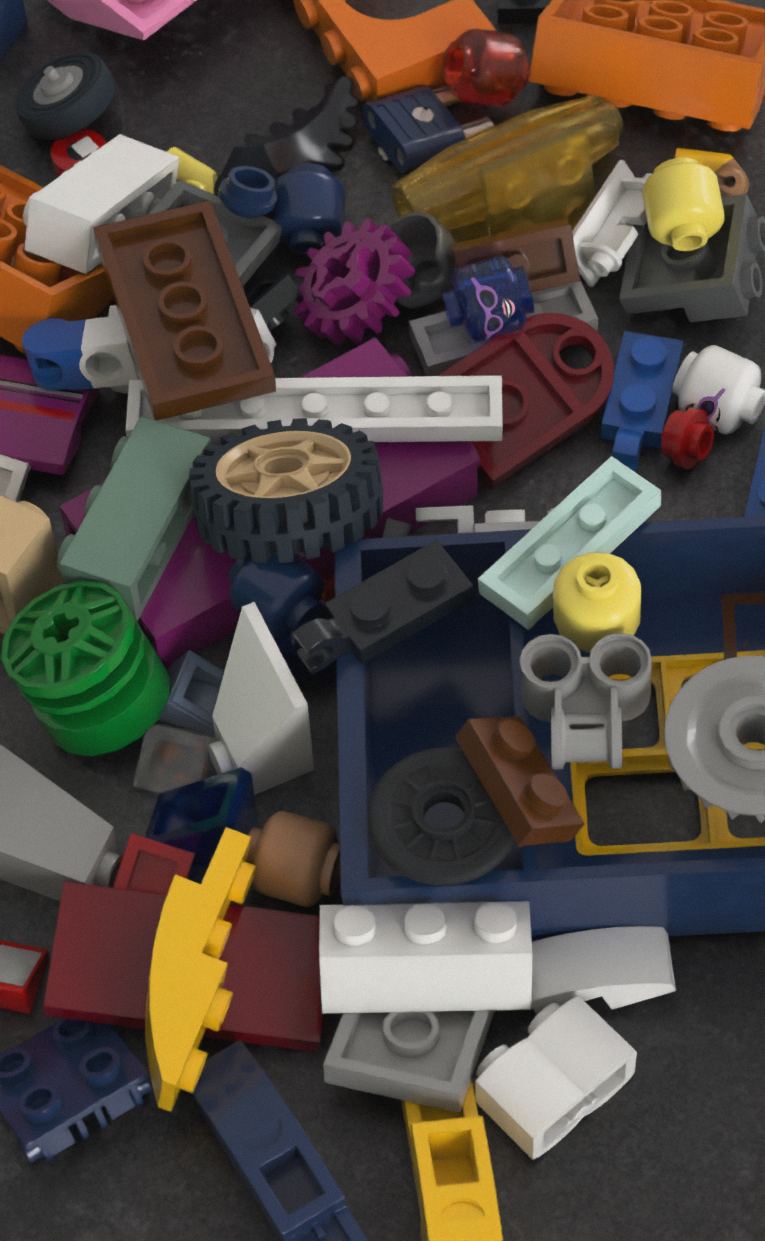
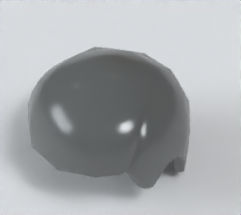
[391,211,457,309]

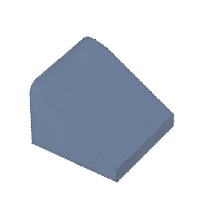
[158,650,225,736]

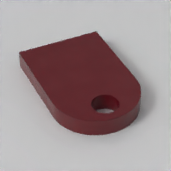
[438,313,614,489]

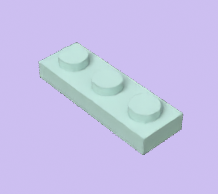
[478,456,661,630]

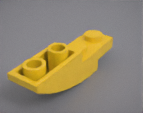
[145,827,256,1112]
[401,1079,503,1241]

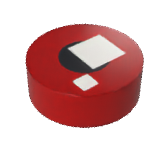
[51,129,106,177]

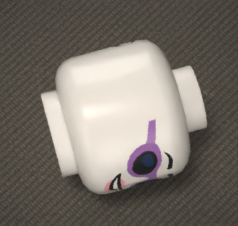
[672,345,765,435]

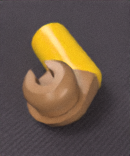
[675,148,749,197]

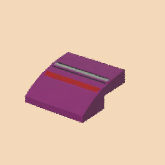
[0,355,100,475]

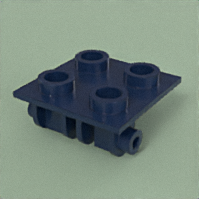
[0,1018,152,1164]

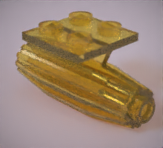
[391,94,623,235]

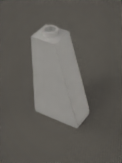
[0,744,123,901]

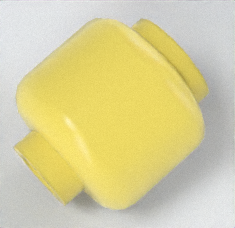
[642,157,725,251]
[553,552,641,652]

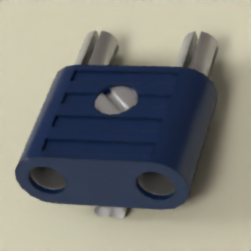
[362,84,495,173]

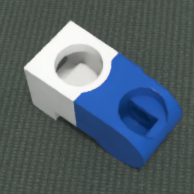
[22,305,140,391]

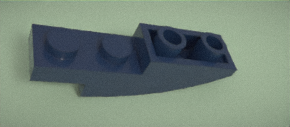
[189,1040,368,1241]

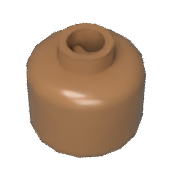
[246,811,341,907]

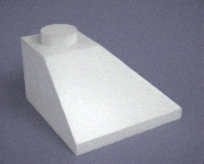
[208,602,314,800]

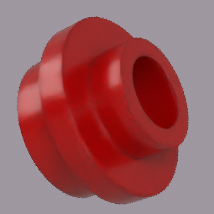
[661,408,714,469]

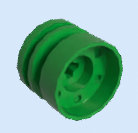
[1,580,170,756]

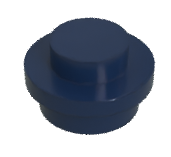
[218,166,278,218]

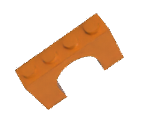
[292,0,496,103]

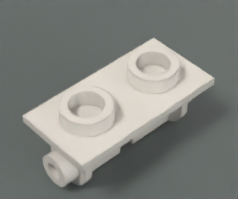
[572,160,652,287]

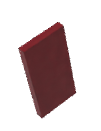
[43,881,323,1052]

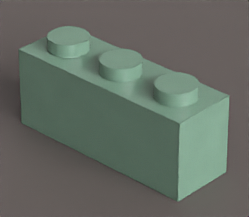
[57,416,211,621]

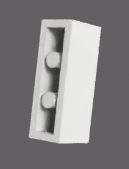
[23,134,180,274]
[319,901,532,1014]

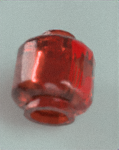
[442,29,530,107]

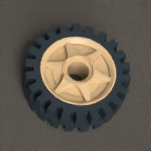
[189,418,383,563]

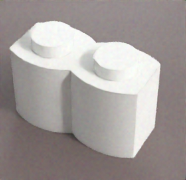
[475,996,637,1160]

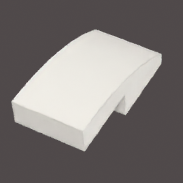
[531,926,676,1014]

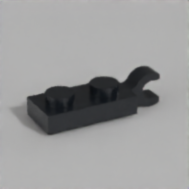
[294,540,474,674]

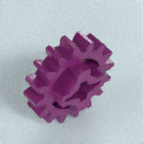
[294,219,415,346]

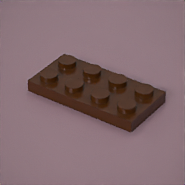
[93,201,276,420]

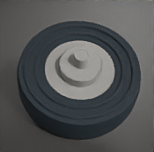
[15,51,115,140]

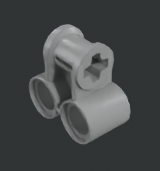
[520,633,652,769]

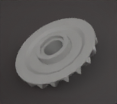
[665,656,765,823]

